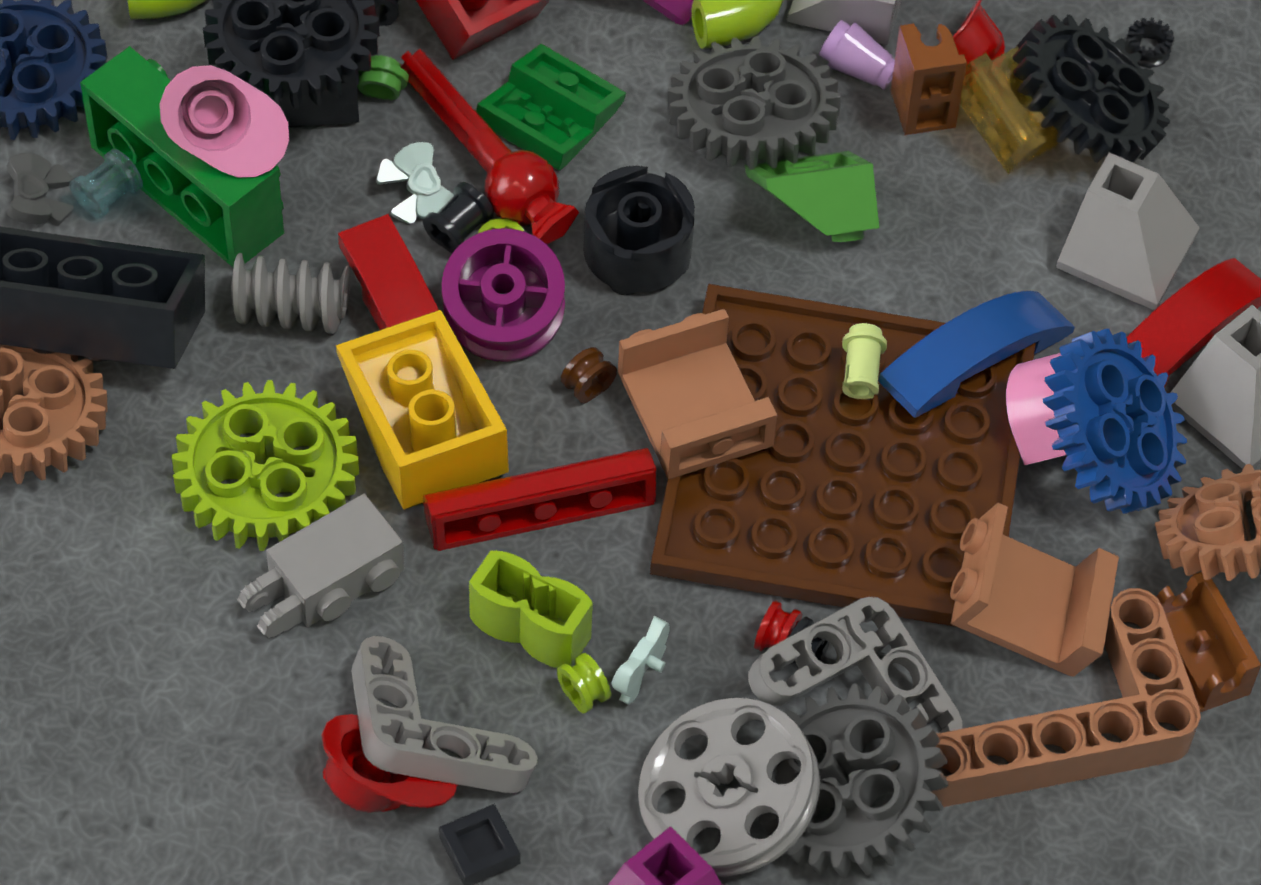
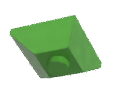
[745,151,879,242]

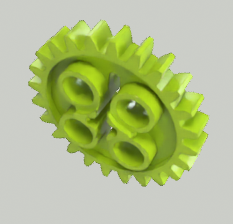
[172,380,359,551]

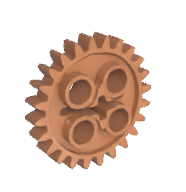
[0,345,108,484]
[1155,464,1261,581]

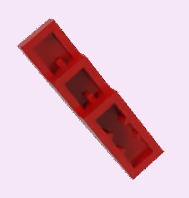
[338,214,439,330]

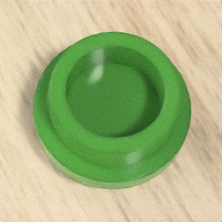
[358,55,409,100]

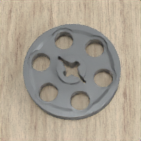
[638,698,820,876]

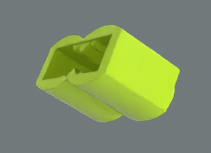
[469,551,593,668]

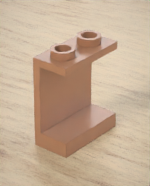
[618,309,777,479]
[950,502,1119,677]

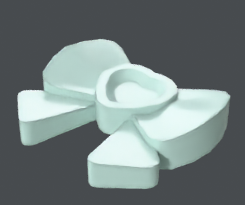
[376,142,454,224]
[611,616,670,705]

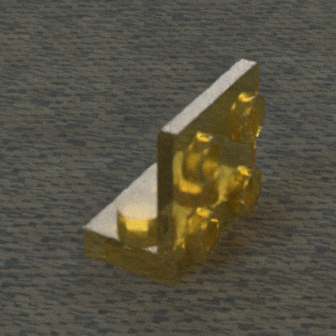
[960,47,1068,174]

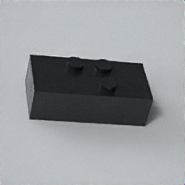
[0,227,205,369]

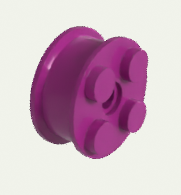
[442,228,565,362]

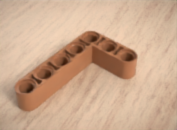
[931,588,1201,807]

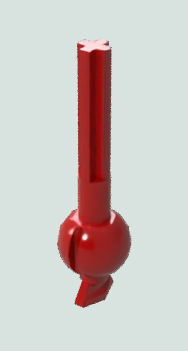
[400,49,579,245]

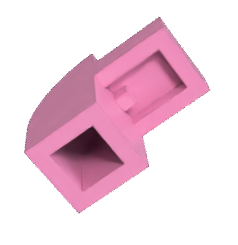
[1006,353,1066,465]

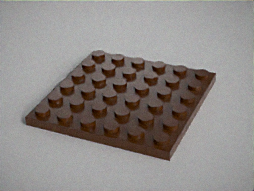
[650,284,1036,627]

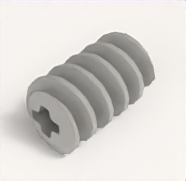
[231,253,351,334]

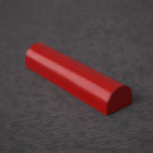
[423,448,656,551]

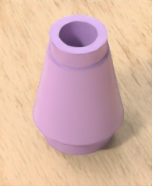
[819,20,895,90]

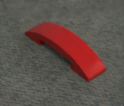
[1126,258,1261,387]

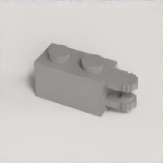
[237,493,405,639]

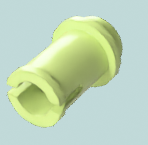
[842,323,887,399]

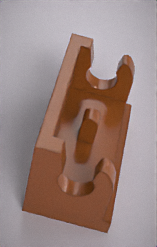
[890,23,967,135]
[1157,571,1261,713]

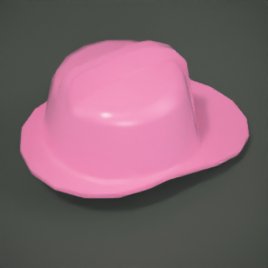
[160,65,289,178]

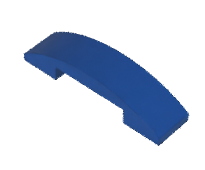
[878,291,1075,418]

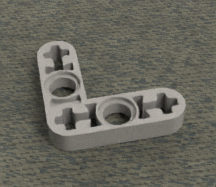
[748,597,963,734]
[351,636,538,793]

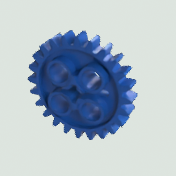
[1043,328,1187,514]

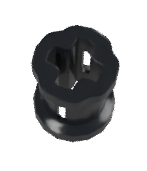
[422,182,495,254]

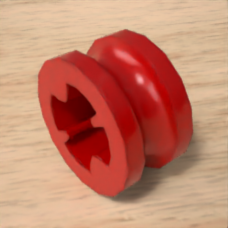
[754,600,802,652]

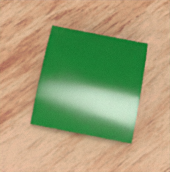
[476,43,626,171]

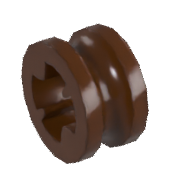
[561,347,617,403]

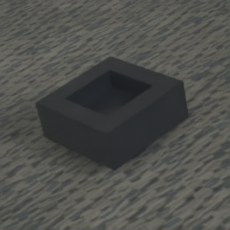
[439,804,521,885]

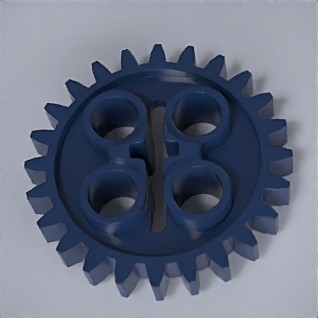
[0,0,108,140]

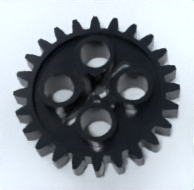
[203,0,380,109]
[1012,14,1170,163]

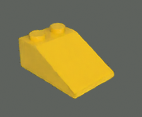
[336,310,509,510]

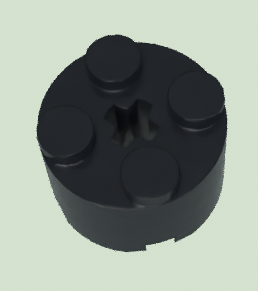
[583,165,695,295]

